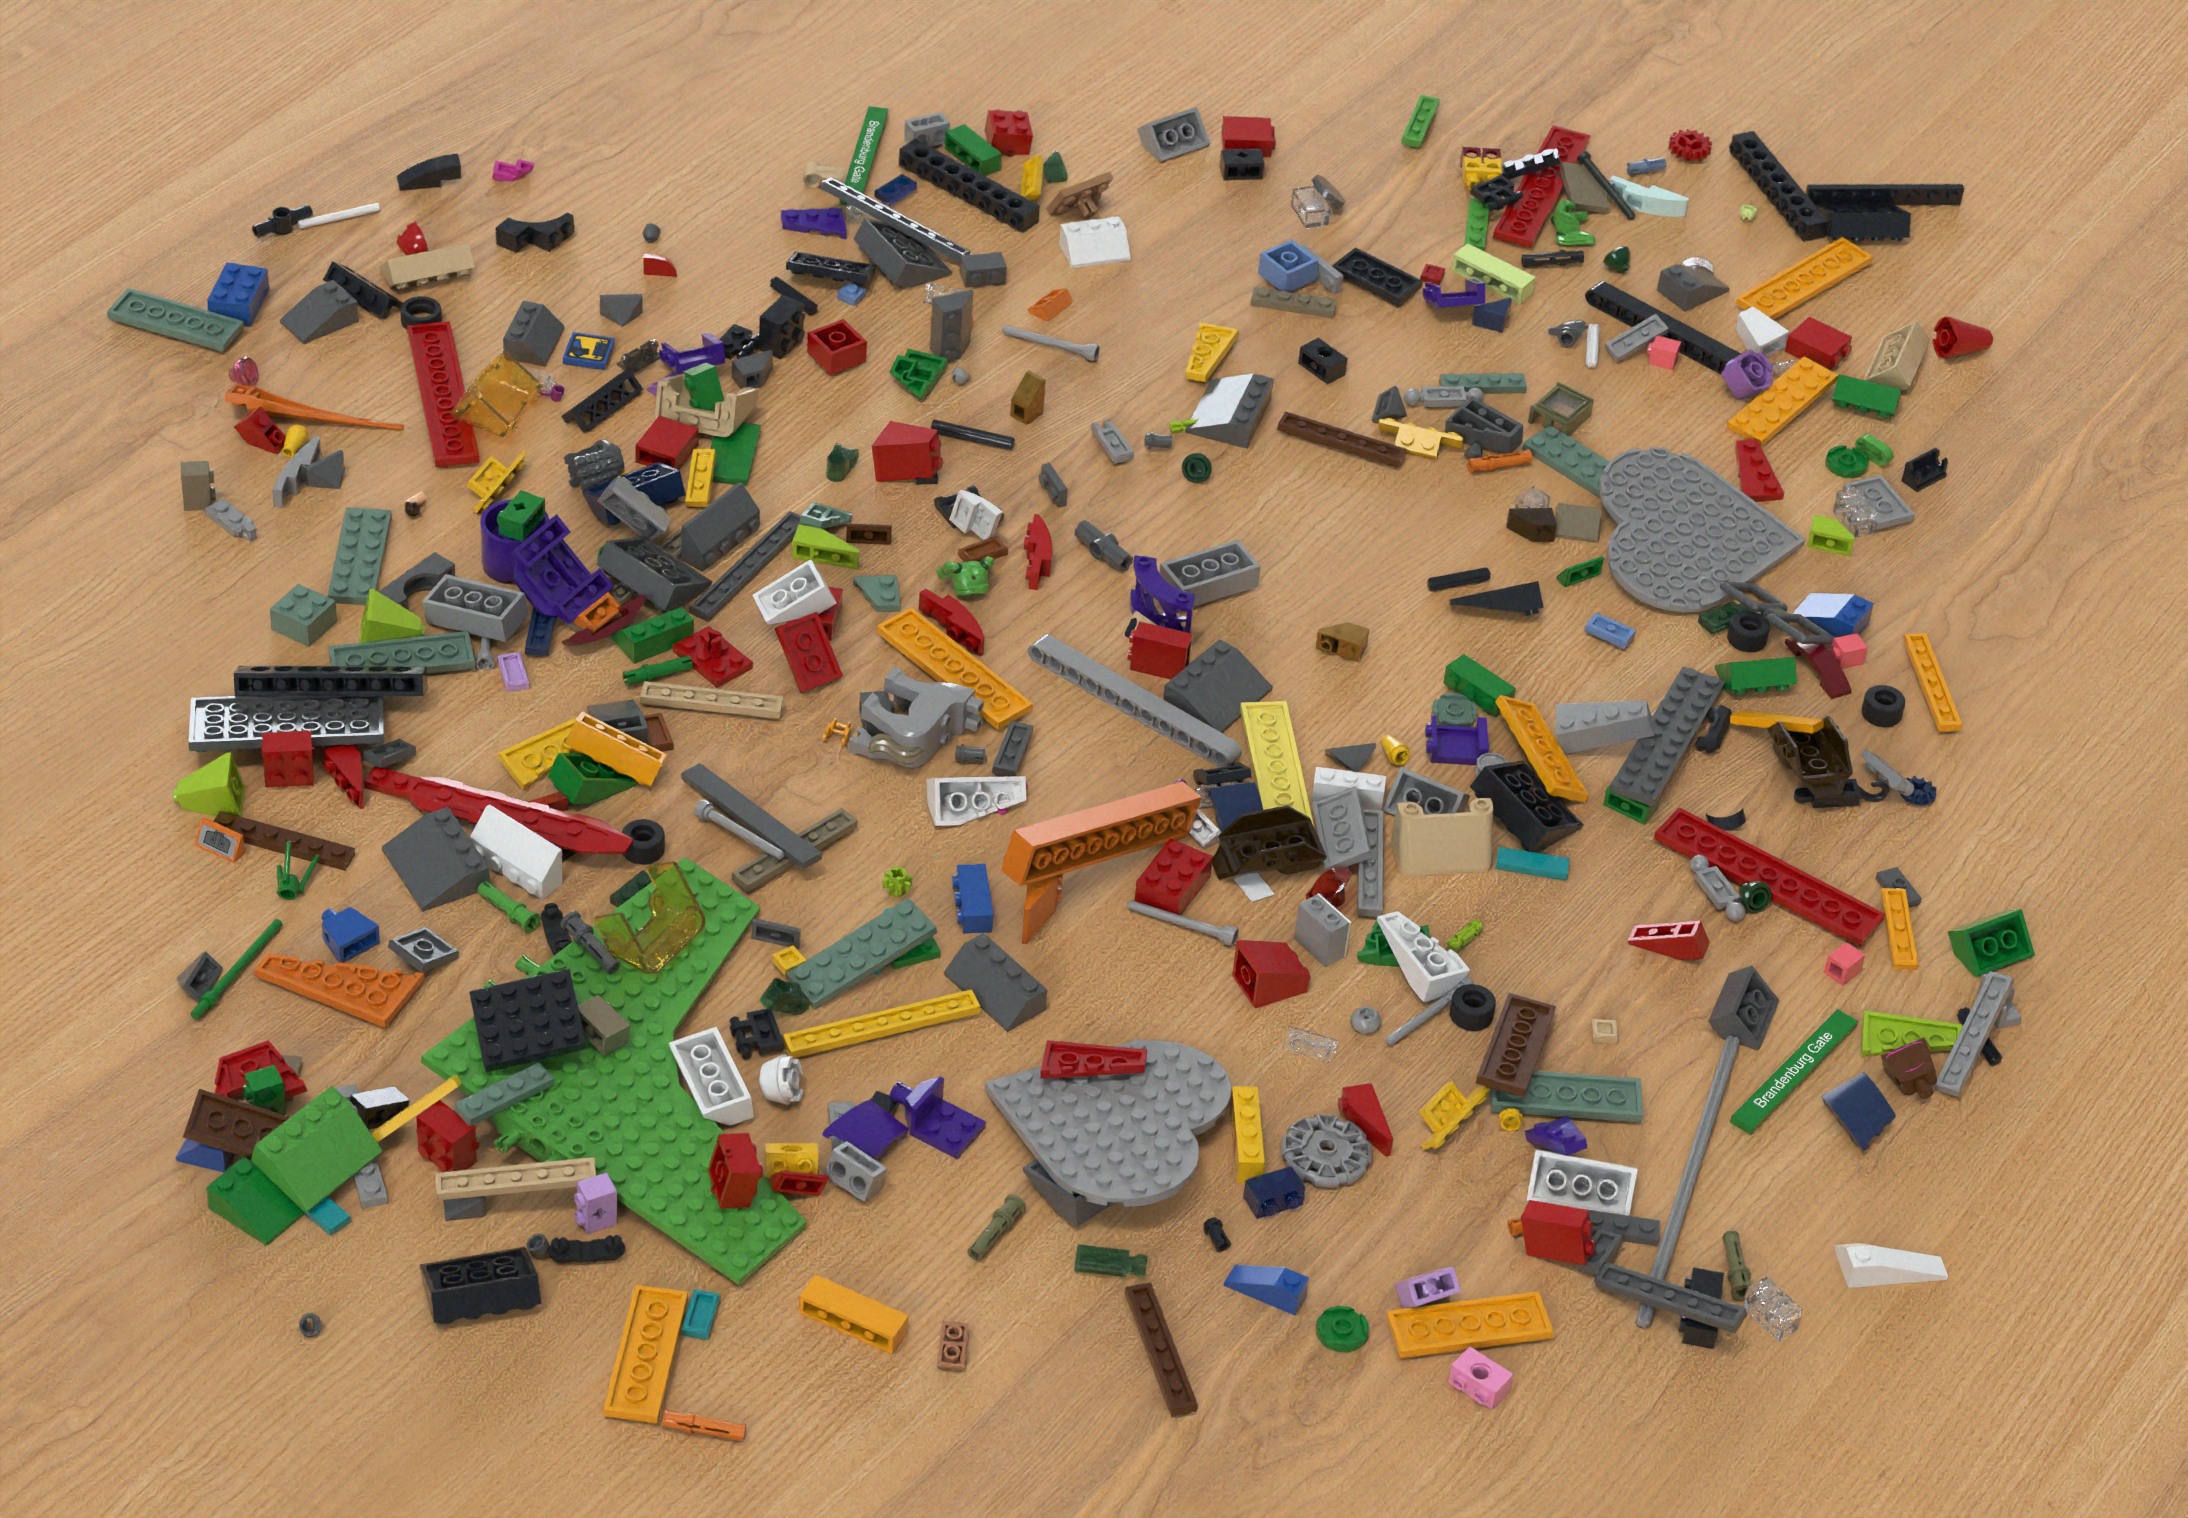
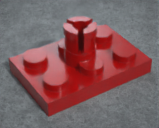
[774,612,843,693]
[673,626,753,688]

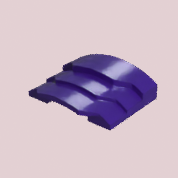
[511,514,614,624]

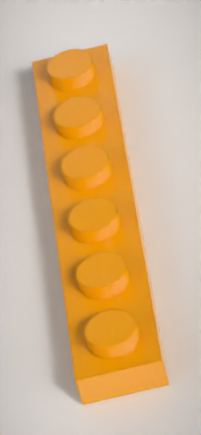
[1903,633,1962,732]

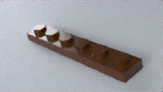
[1277,411,1406,468]
[213,811,355,871]
[1125,1282,1198,1416]

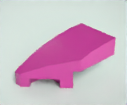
[492,159,534,182]

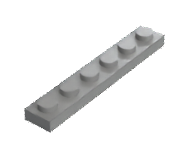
[1357,809,1383,917]
[1935,971,2014,1097]
[335,1084,388,1209]

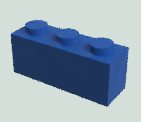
[952,864,993,934]

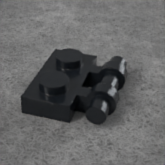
[1470,175,1523,211]
[719,324,760,360]
[729,1008,784,1059]

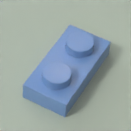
[1585,613,1636,649]

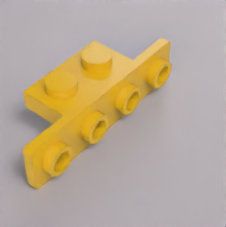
[1378,418,1463,459]
[466,451,527,514]
[1418,1081,1491,1150]

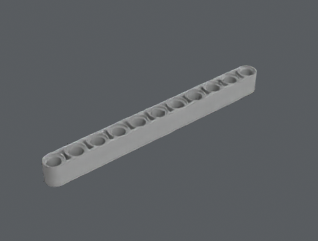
[1028,634,1242,768]

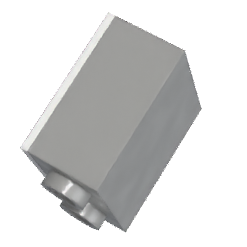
[1294,894,1351,967]

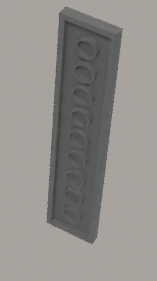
[1609,667,1725,807]

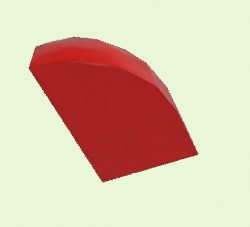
[397,221,428,255]
[644,254,677,277]

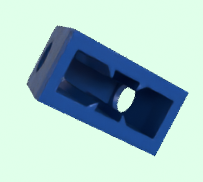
[322,907,380,963]

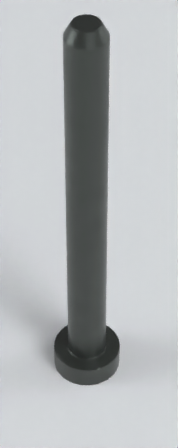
[1577,151,1635,220]

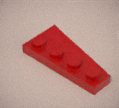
[1735,439,1784,502]
[1040,1040,1147,1079]

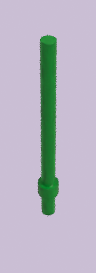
[190,919,282,1020]

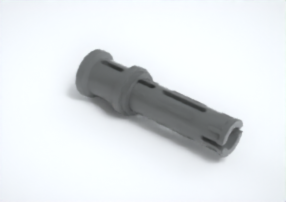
[561,911,621,974]

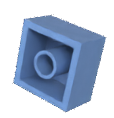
[1258,240,1319,292]

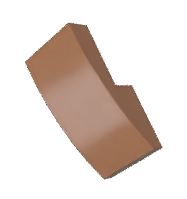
[937,1321,969,1370]

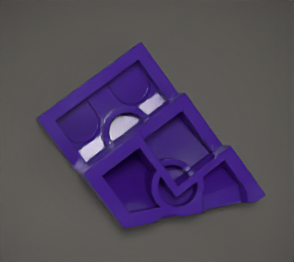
[822,1100,909,1160]

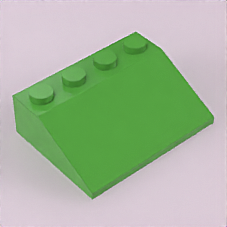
[251,1085,383,1213]

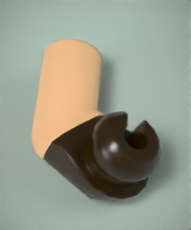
[404,492,427,517]

